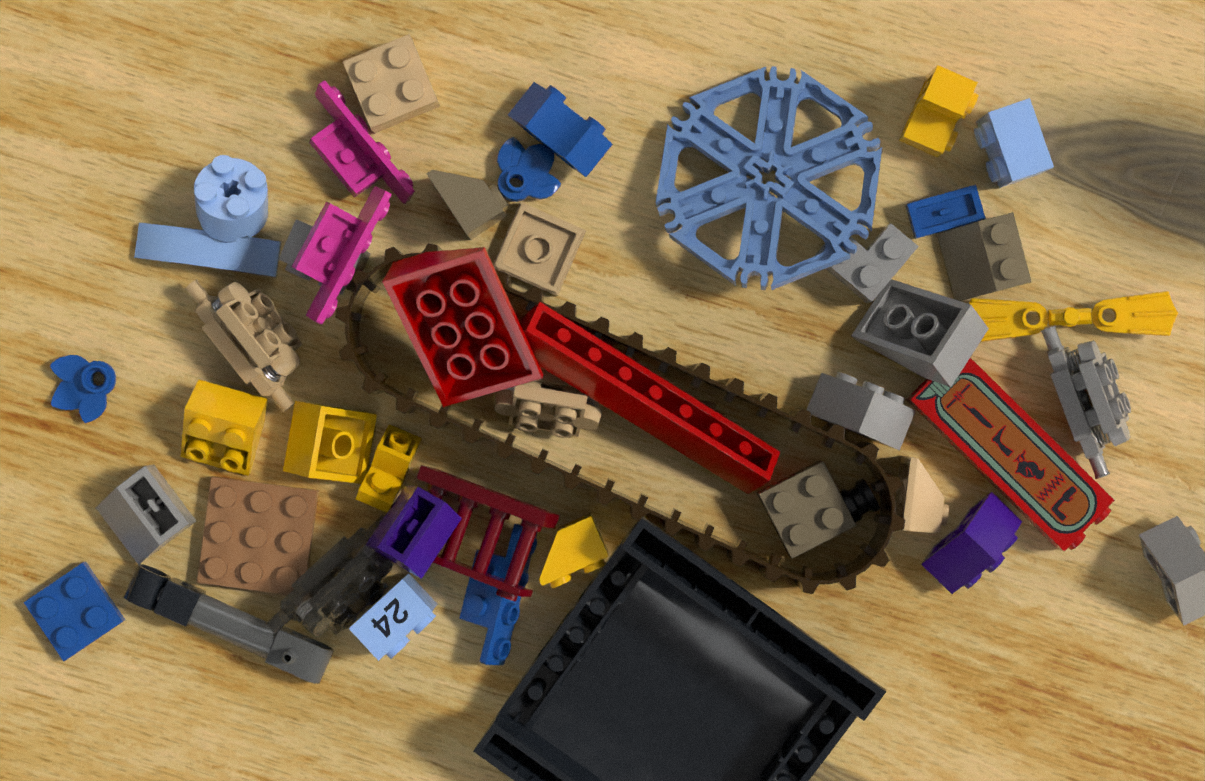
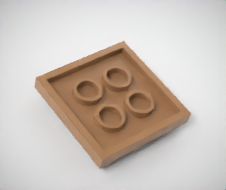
[197,476,319,597]

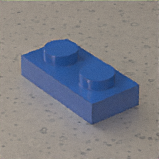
[905,184,986,239]

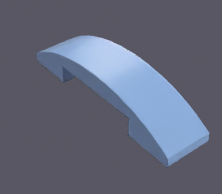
[134,223,281,277]

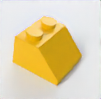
[283,401,377,484]

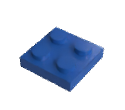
[24,562,125,662]

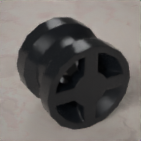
[839,478,880,523]

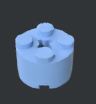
[194,155,268,242]

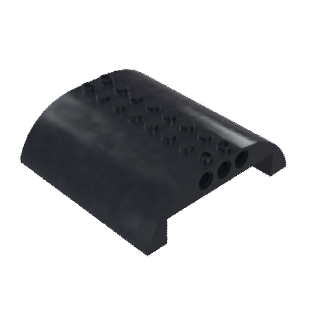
[473,516,886,781]

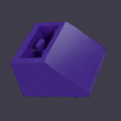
[366,485,462,579]

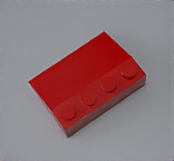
[382,247,544,407]

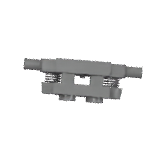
[1041,326,1131,479]

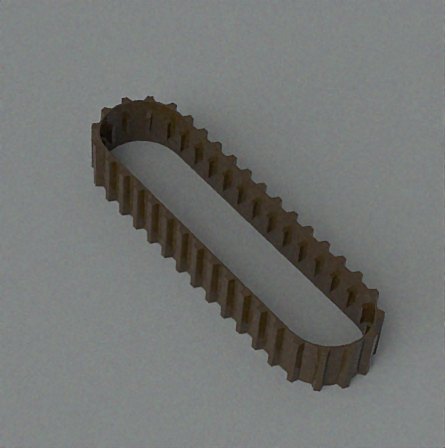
[335,243,906,594]

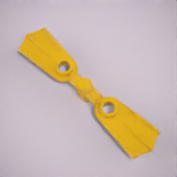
[969,291,1178,342]

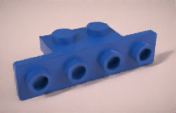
[459,524,538,665]

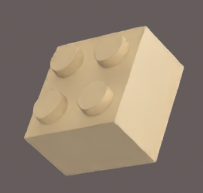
[343,34,440,133]

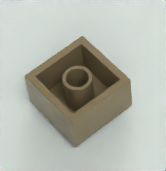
[756,460,856,558]

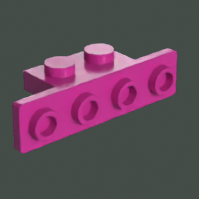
[309,80,415,204]
[291,186,391,325]

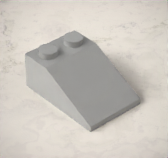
[851,279,989,387]

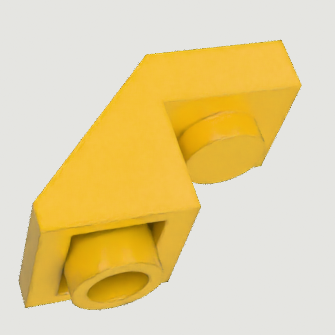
[356,425,422,513]

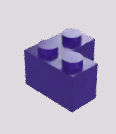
[921,492,1023,594]

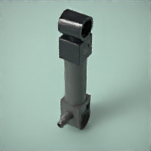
[123,564,334,684]

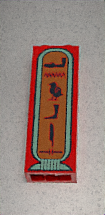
[905,358,1115,552]

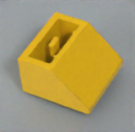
[180,379,267,476]
[539,513,609,588]

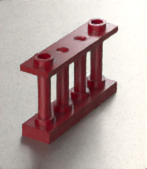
[416,465,560,601]

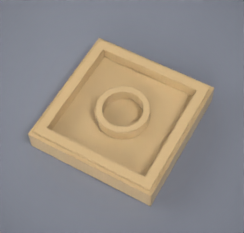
[493,202,586,296]

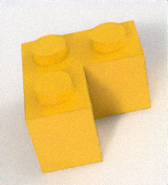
[899,65,979,158]

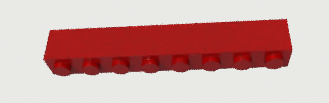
[519,302,780,494]

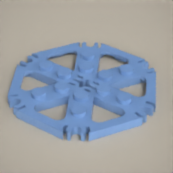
[656,66,882,290]

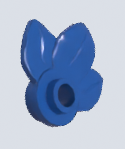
[497,137,561,202]
[50,355,116,423]

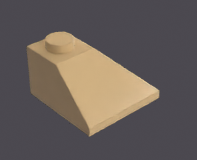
[895,456,949,533]

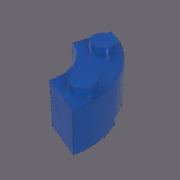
[508,82,613,177]

